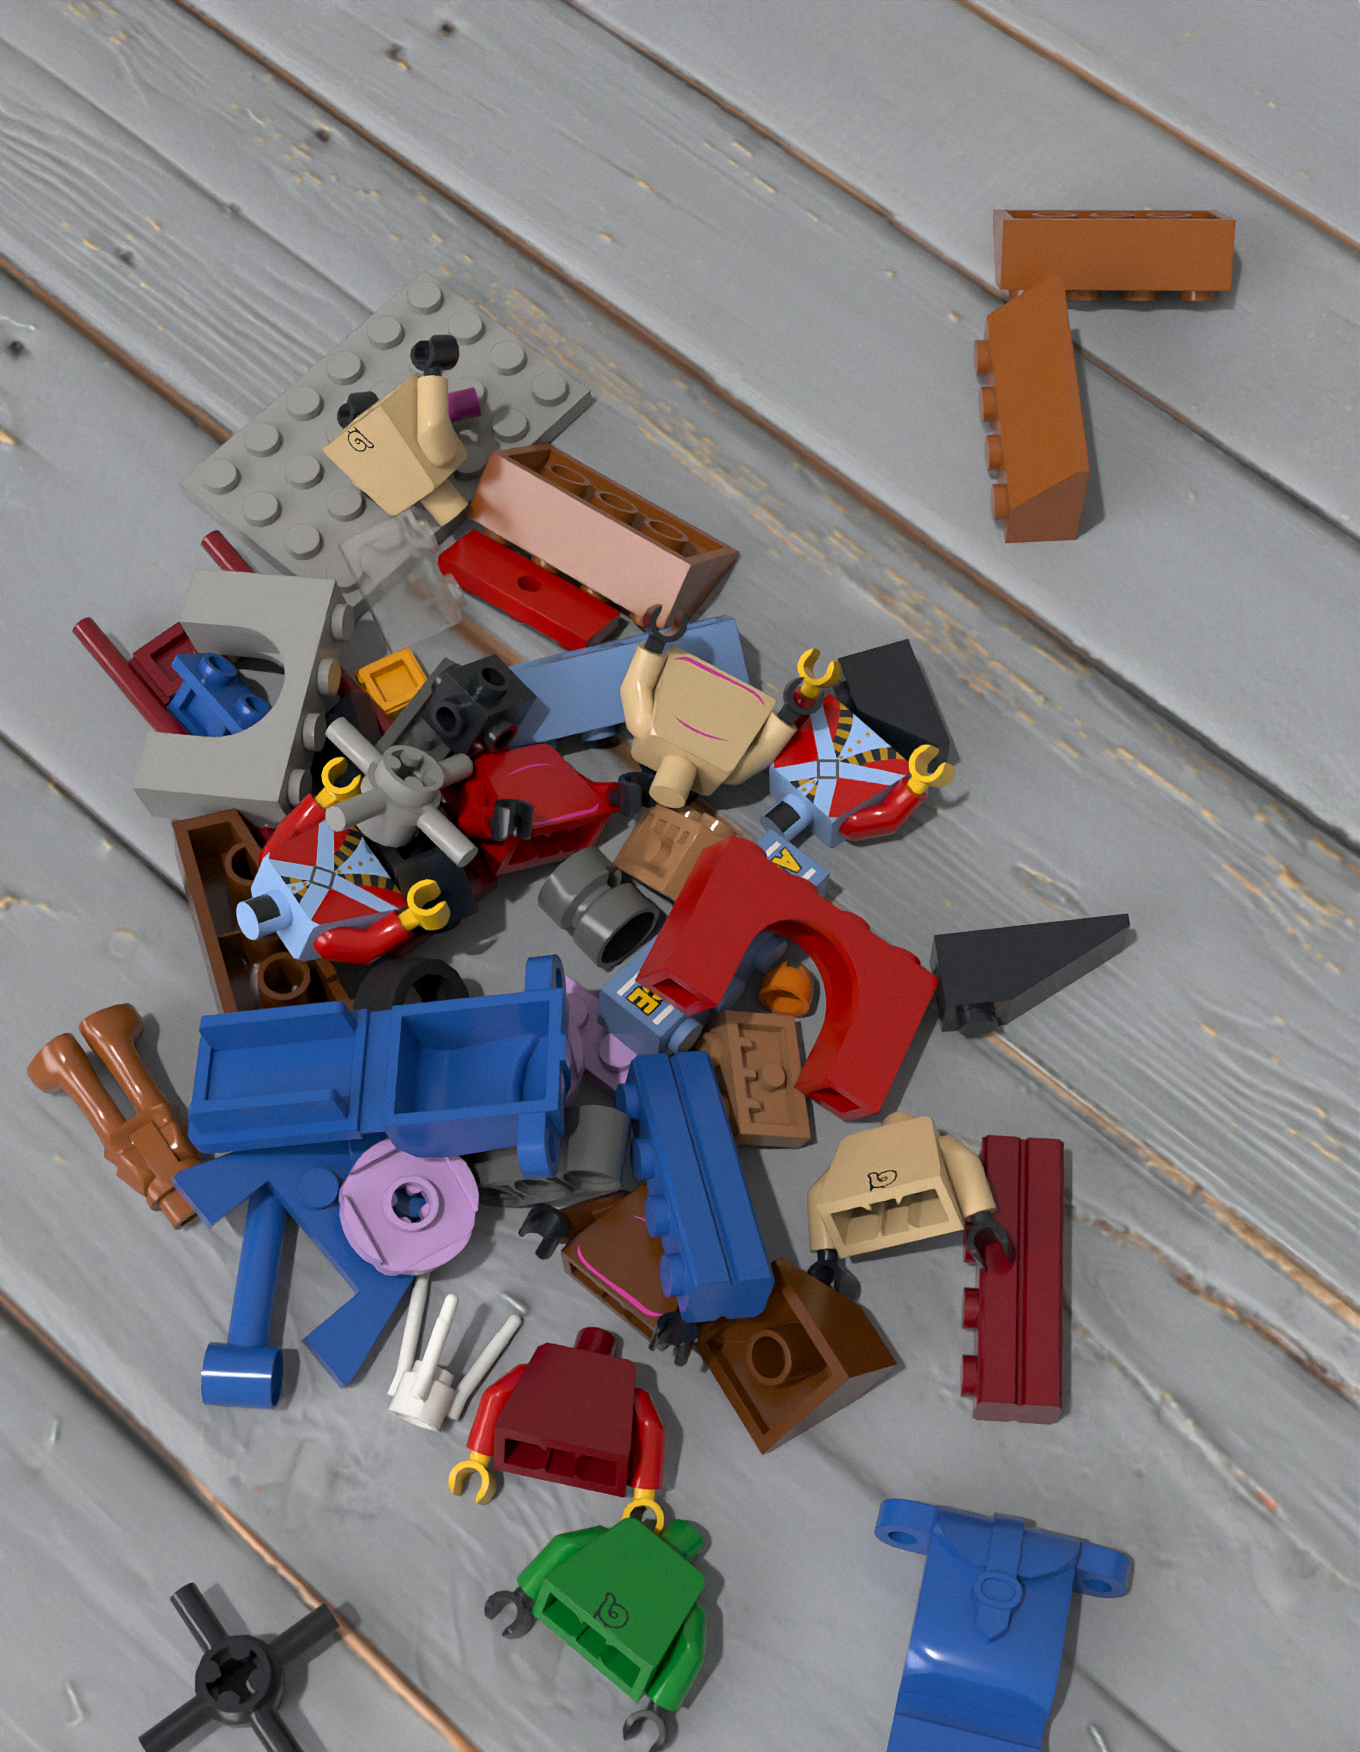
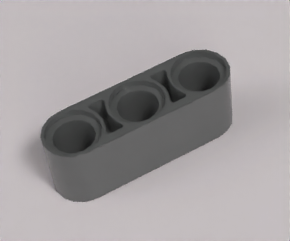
[468,1105,632,1208]

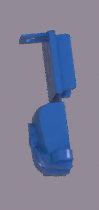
[188,954,572,1179]
[874,1498,1131,1752]

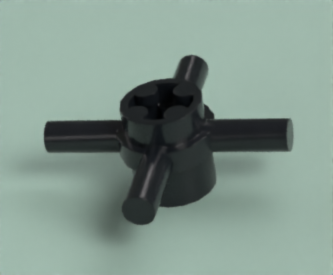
[138,1582,341,1752]

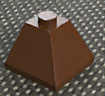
[695,1258,897,1455]

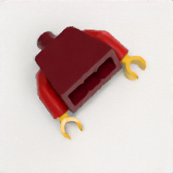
[448,1327,667,1536]

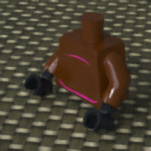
[518,1183,716,1367]

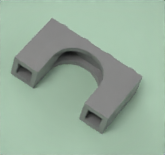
[132,568,355,829]

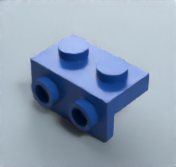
[167,652,272,737]

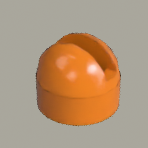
[759,961,815,1017]

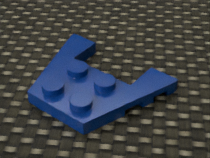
[170,1132,426,1388]

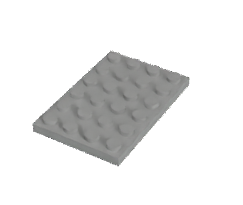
[179,270,591,622]

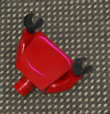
[457,743,657,876]

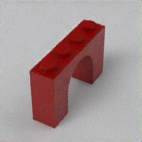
[635,835,940,1122]

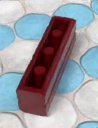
[960,1135,1064,1425]

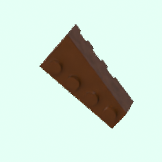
[172,808,355,1014]

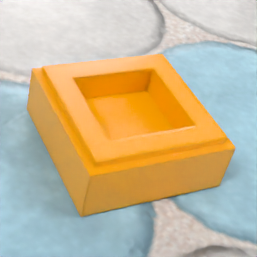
[353,646,427,721]

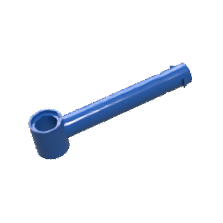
[201,1186,288,1410]

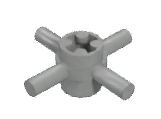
[325,717,478,867]

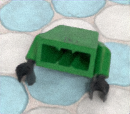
[484,1518,709,1752]

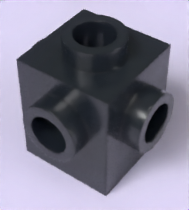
[420,654,537,757]

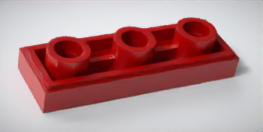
[436,528,621,651]

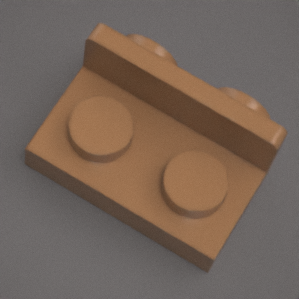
[613,803,737,901]
[693,1010,811,1148]

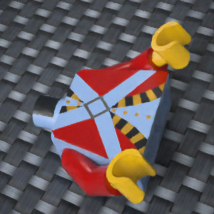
[760,648,955,847]
[236,757,450,966]

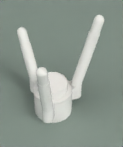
[387,1272,522,1432]

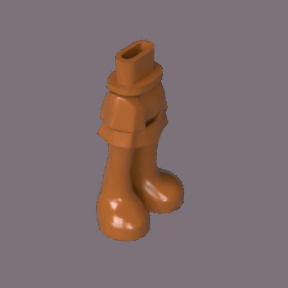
[27,1003,204,1230]

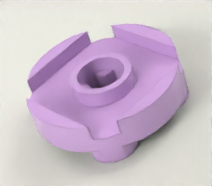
[338,1138,479,1276]

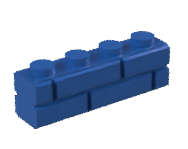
[616,1050,775,1323]

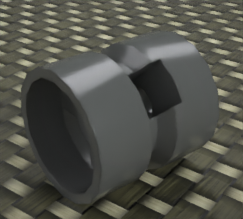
[537,846,659,969]

